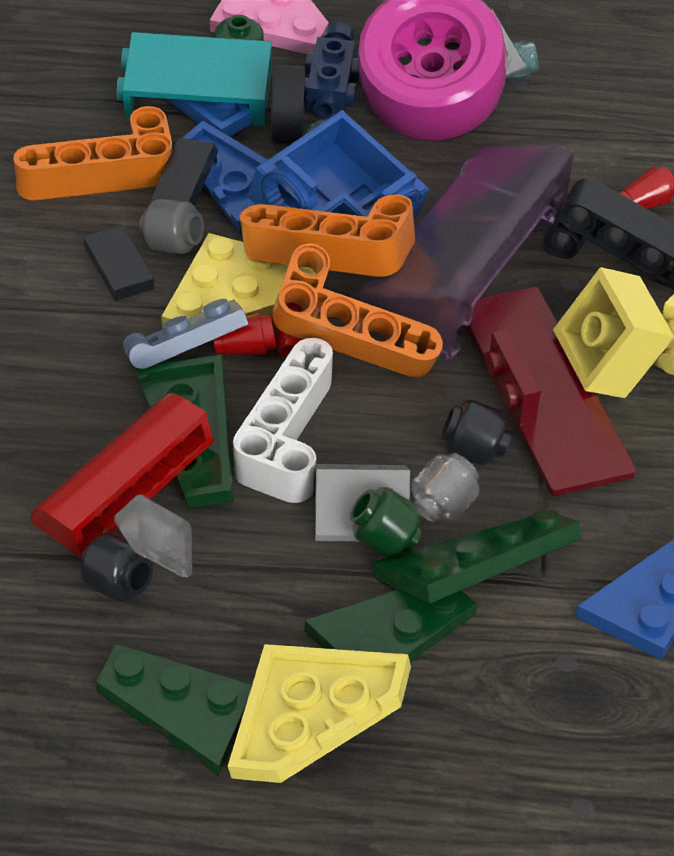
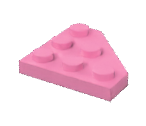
[210,0,329,54]

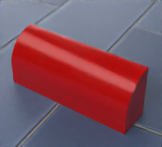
[31,393,214,558]

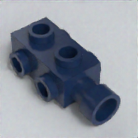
[304,22,359,119]

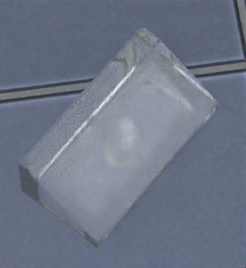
[114,495,192,578]

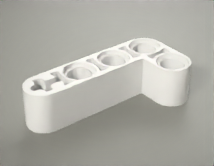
[233,338,333,503]

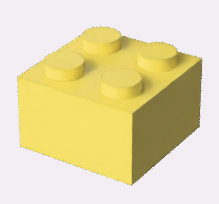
[553,267,674,398]

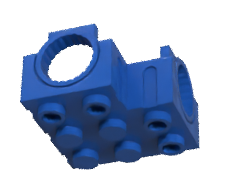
[248,110,429,220]

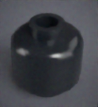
[441,399,512,465]
[81,532,153,601]

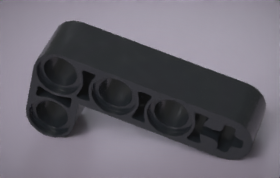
[543,178,674,289]

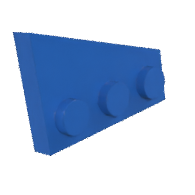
[576,539,674,660]

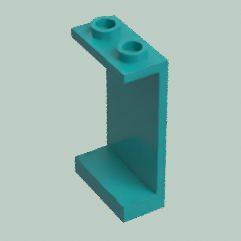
[117,32,272,126]

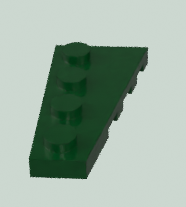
[135,354,234,508]
[373,510,581,603]

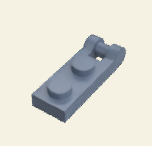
[123,299,248,369]

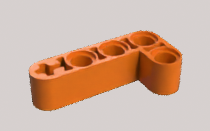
[13,106,172,200]
[240,195,415,277]
[272,243,443,378]

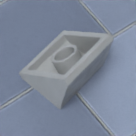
[315,464,410,541]

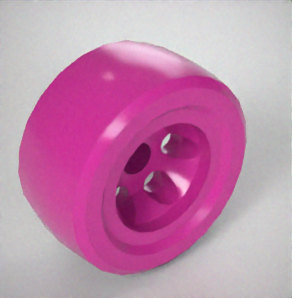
[358,0,507,141]

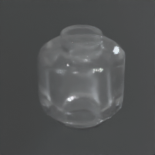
[411,453,480,522]

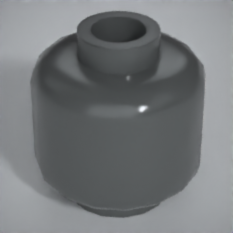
[139,199,204,255]

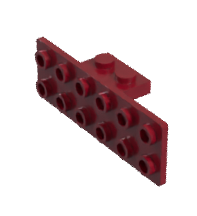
[459,287,636,496]

